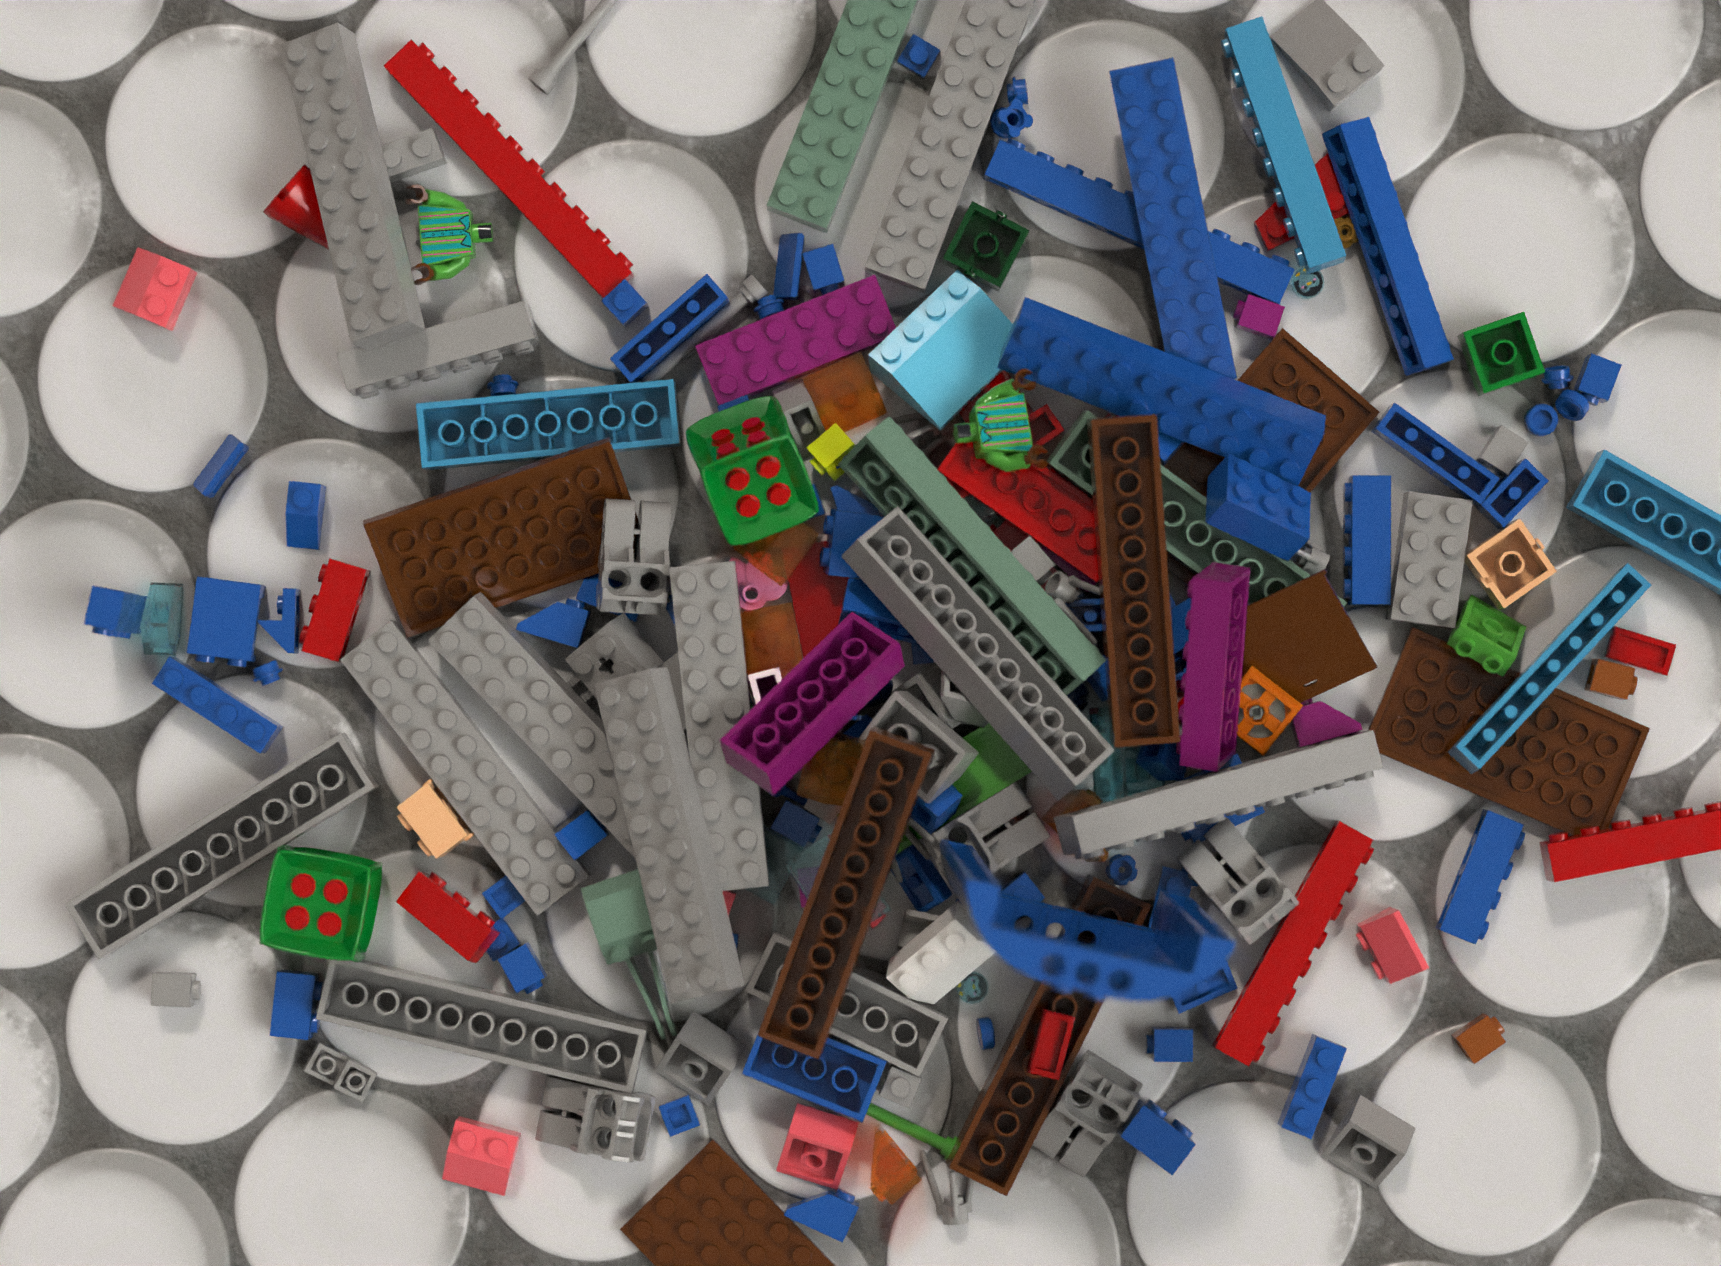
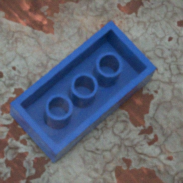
[742,1034,887,1123]

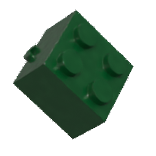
[942,201,1030,292]

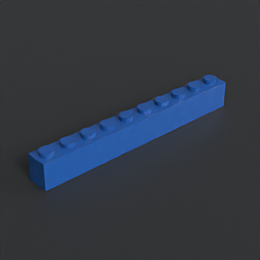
[984,138,1295,304]

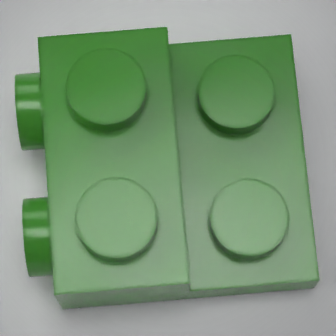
[1447,594,1526,677]

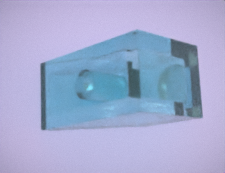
[140,582,183,656]

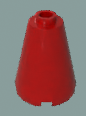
[263,164,329,250]

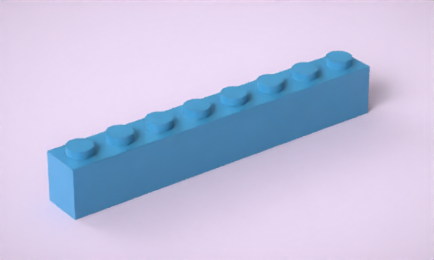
[1221,16,1346,275]
[1448,563,1651,774]

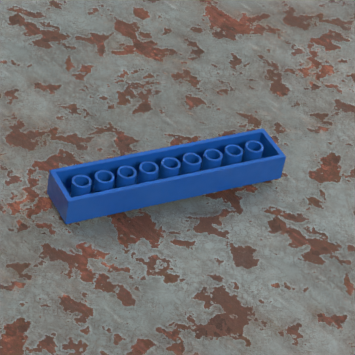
[1109,57,1237,379]
[997,297,1326,486]

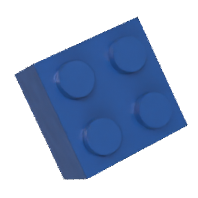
[1117,1099,1196,1176]

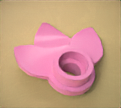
[729,551,789,612]

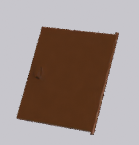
[1242,569,1377,703]

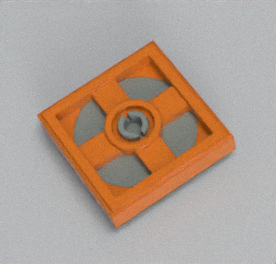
[1237,666,1303,756]

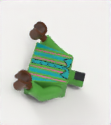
[405,184,493,285]
[954,369,1048,472]

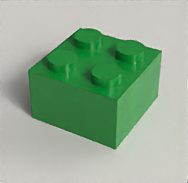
[1457,311,1545,396]

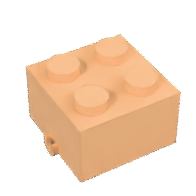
[1464,518,1557,610]
[397,779,475,859]

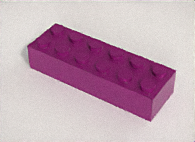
[695,275,896,405]
[1176,562,1250,772]
[719,612,905,795]

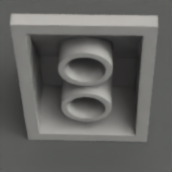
[1270,0,1384,112]

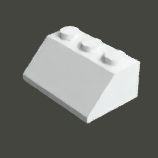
[886,901,995,1004]

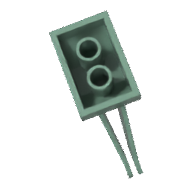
[581,869,677,1040]

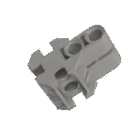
[596,499,671,615]
[921,781,1050,895]
[1176,816,1299,945]
[1032,1050,1143,1177]
[535,1075,656,1162]

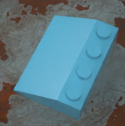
[868,269,1013,431]

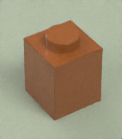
[1584,659,1638,700]
[1451,1013,1506,1064]

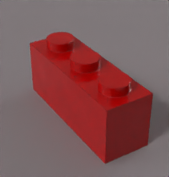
[299,558,370,662]
[396,871,500,963]

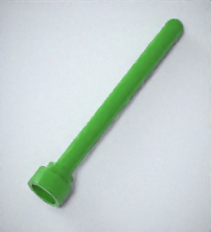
[866,1103,957,1160]

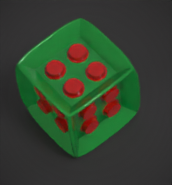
[685,396,819,546]
[259,845,383,963]

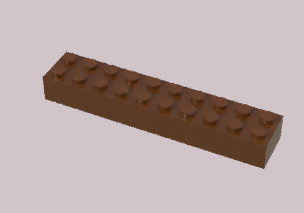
[1087,413,1180,748]
[757,727,935,1059]
[945,874,1151,1196]

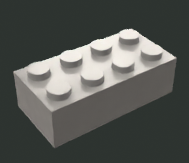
[1386,491,1473,629]

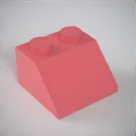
[113,247,197,331]
[1355,907,1429,984]
[776,1103,859,1190]
[442,1116,521,1196]

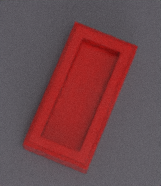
[1604,626,1676,676]
[1027,1008,1076,1080]

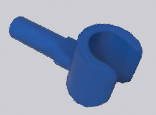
[768,784,808,806]

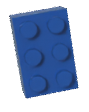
[1205,454,1311,561]

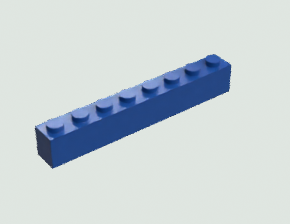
[1322,117,1454,376]

